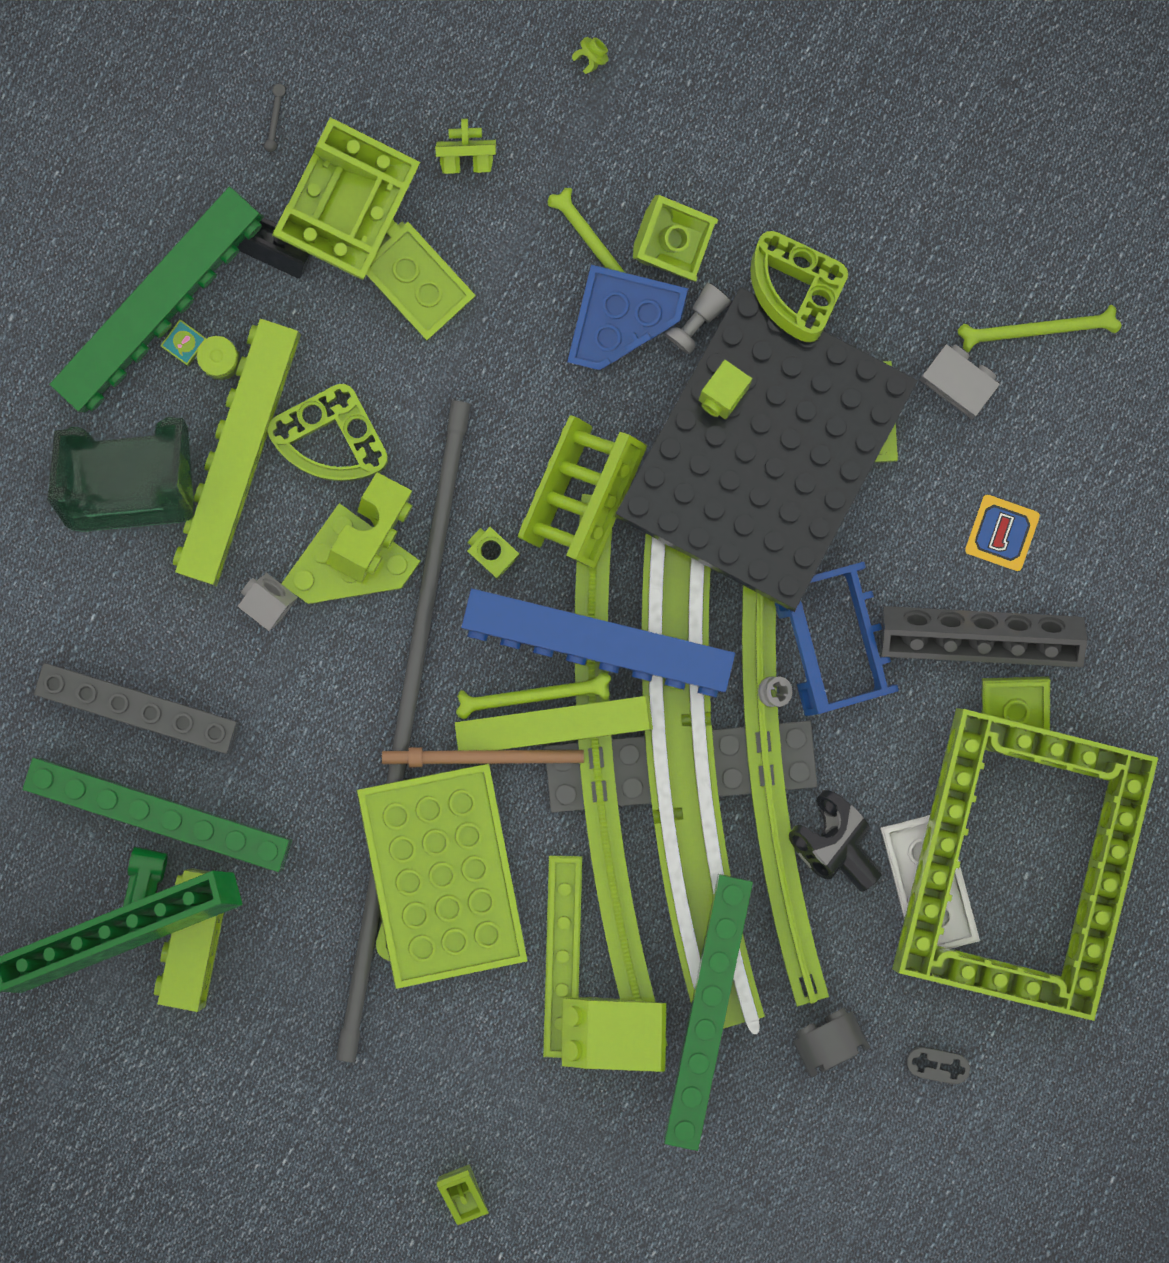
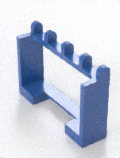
[774,562,899,716]

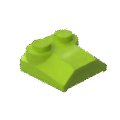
[633,195,718,282]

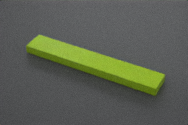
[455,696,653,750]
[543,855,582,1058]

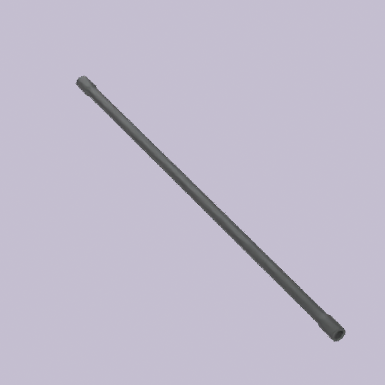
[336,400,471,1063]

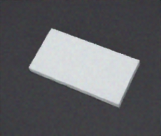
[880,815,980,949]

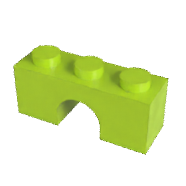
[326,472,413,583]

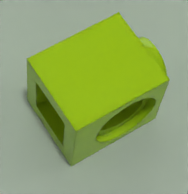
[698,360,753,419]
[467,527,520,580]

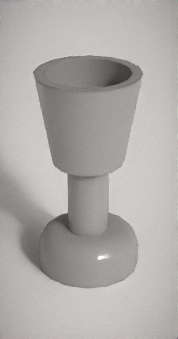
[664,282,732,355]

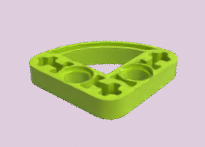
[750,231,848,342]
[267,384,388,481]

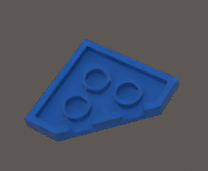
[567,265,689,370]

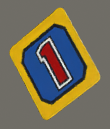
[965,495,1040,571]

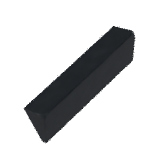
[237,218,312,278]

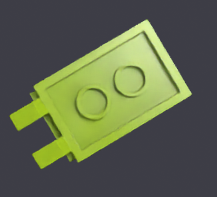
[366,220,476,341]

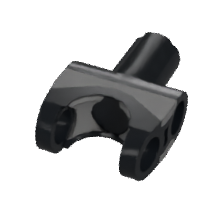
[789,790,882,891]

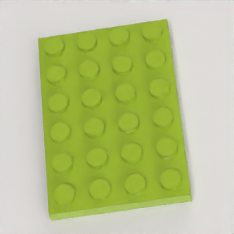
[356,764,528,989]

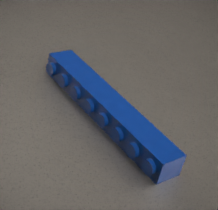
[461,588,735,698]

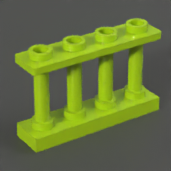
[518,415,648,569]

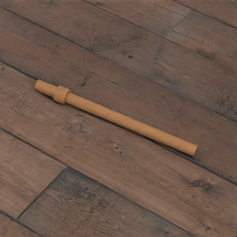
[382,747,584,768]

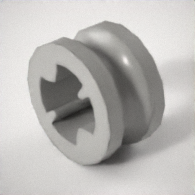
[758,676,793,707]

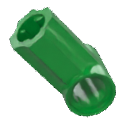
[123,846,168,906]

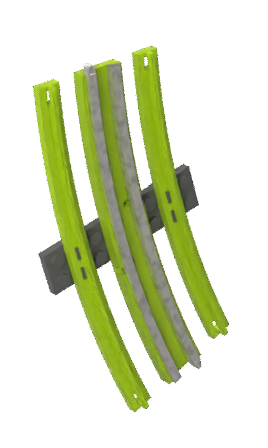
[545,494,829,1046]

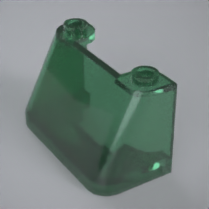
[47,417,194,532]

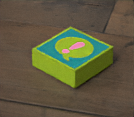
[160,320,206,367]

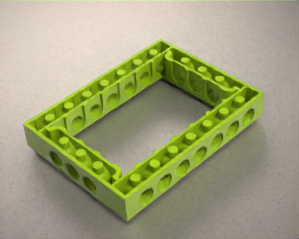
[892,708,1158,1021]

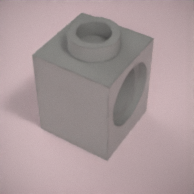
[238,573,298,631]

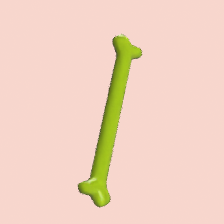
[548,188,625,273]
[958,305,1122,352]
[456,671,611,719]

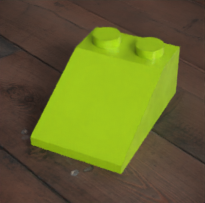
[562,997,666,1072]

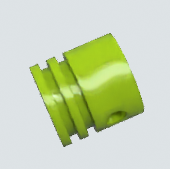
[196,336,241,380]

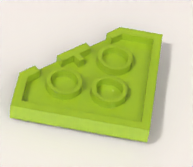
[281,503,421,604]

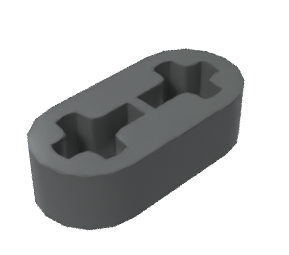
[906,1046,970,1084]

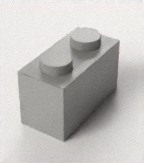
[919,344,1000,419]

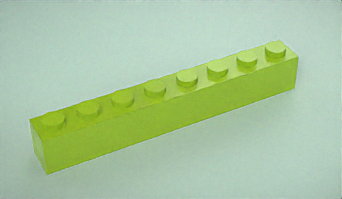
[173,318,301,586]

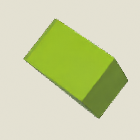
[436,1164,488,1226]

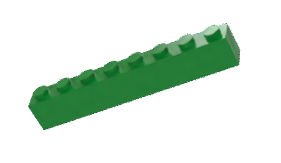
[49,186,264,413]
[22,758,293,872]
[0,871,243,993]
[664,874,753,1151]

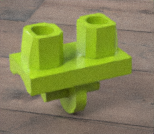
[435,119,496,174]

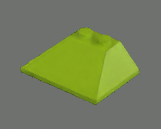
[272,117,420,280]

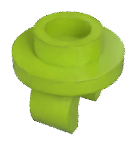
[572,37,609,74]

